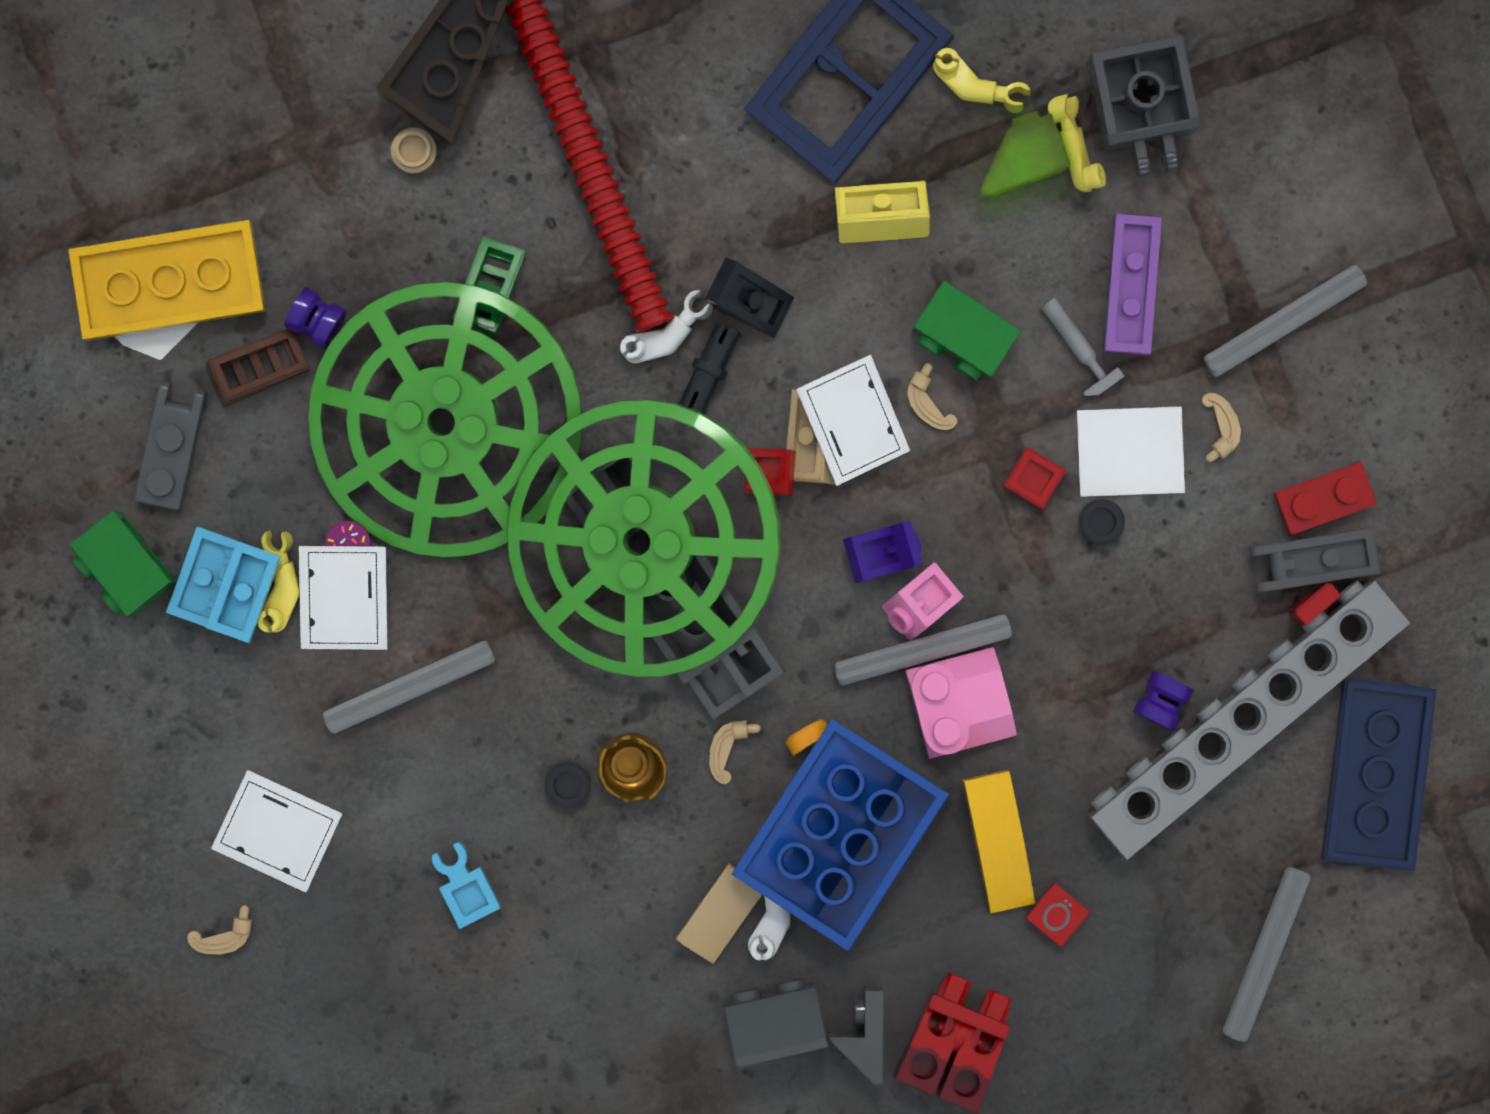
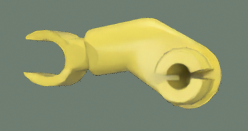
[933,48,1030,113]
[1048,94,1106,192]
[258,531,300,633]

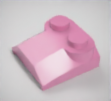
[905,647,1017,759]

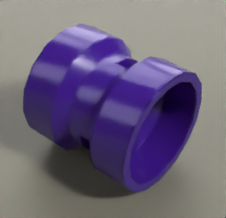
[284,287,347,349]
[1133,670,1194,731]

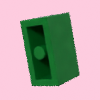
[912,281,1021,381]
[70,510,177,617]

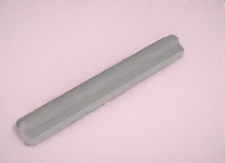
[1204,265,1367,377]
[834,615,1012,685]
[323,641,495,734]
[1223,867,1310,1042]

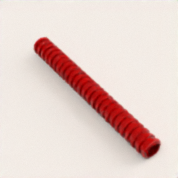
[505,0,674,333]

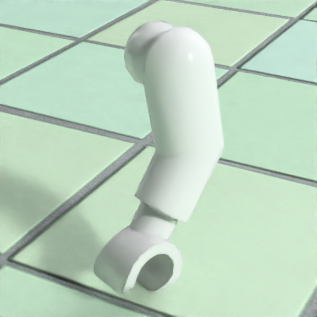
[620,290,713,363]
[748,896,791,961]

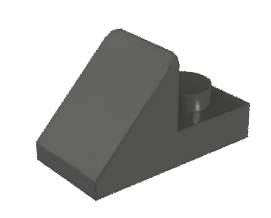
[827,986,884,1084]

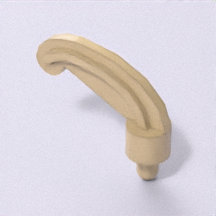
[907,363,957,430]
[1202,393,1241,463]
[709,720,761,784]
[187,905,252,955]

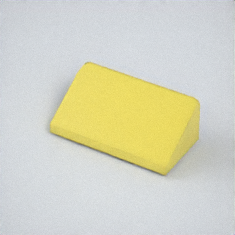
[835,181,930,244]

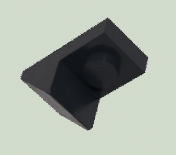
[705,257,794,338]

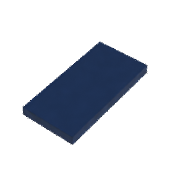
[1321,678,1437,871]

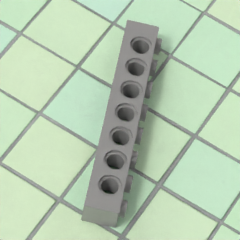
[1087,580,1410,860]

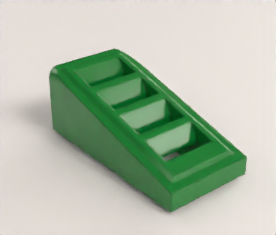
[452,237,526,341]

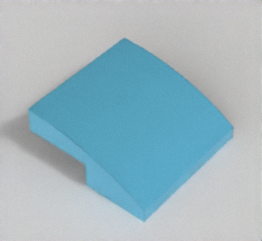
[166,527,281,643]

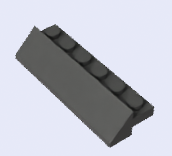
[566,441,786,720]

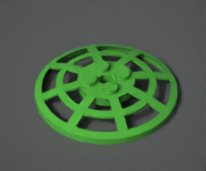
[308,282,583,557]
[507,399,781,677]

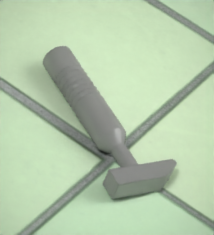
[1041,297,1125,396]

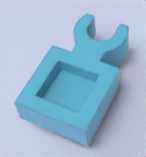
[432,841,502,929]

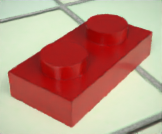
[1273,461,1377,536]

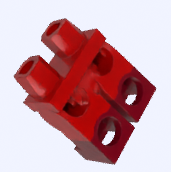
[893,972,1011,1114]

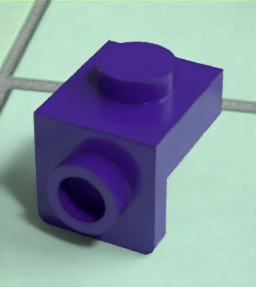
[843,521,922,584]

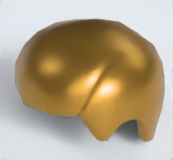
[597,733,668,803]

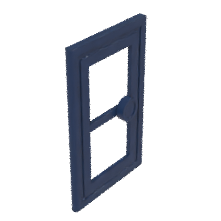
[743,0,954,185]

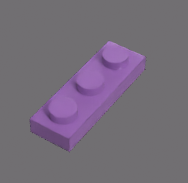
[1103,214,1162,356]

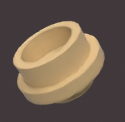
[391,127,437,174]

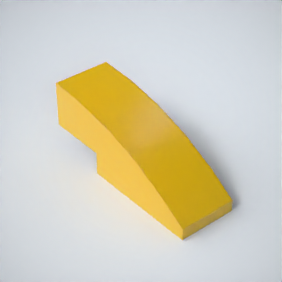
[962,770,1035,913]

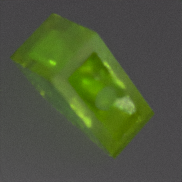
[978,111,1070,202]

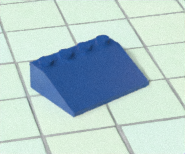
[731,719,950,951]

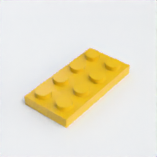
[68,220,266,341]

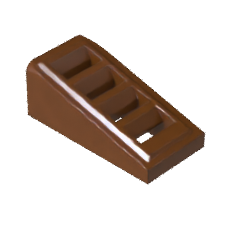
[206,329,310,408]

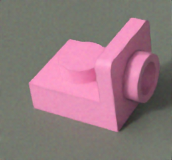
[882,562,964,640]

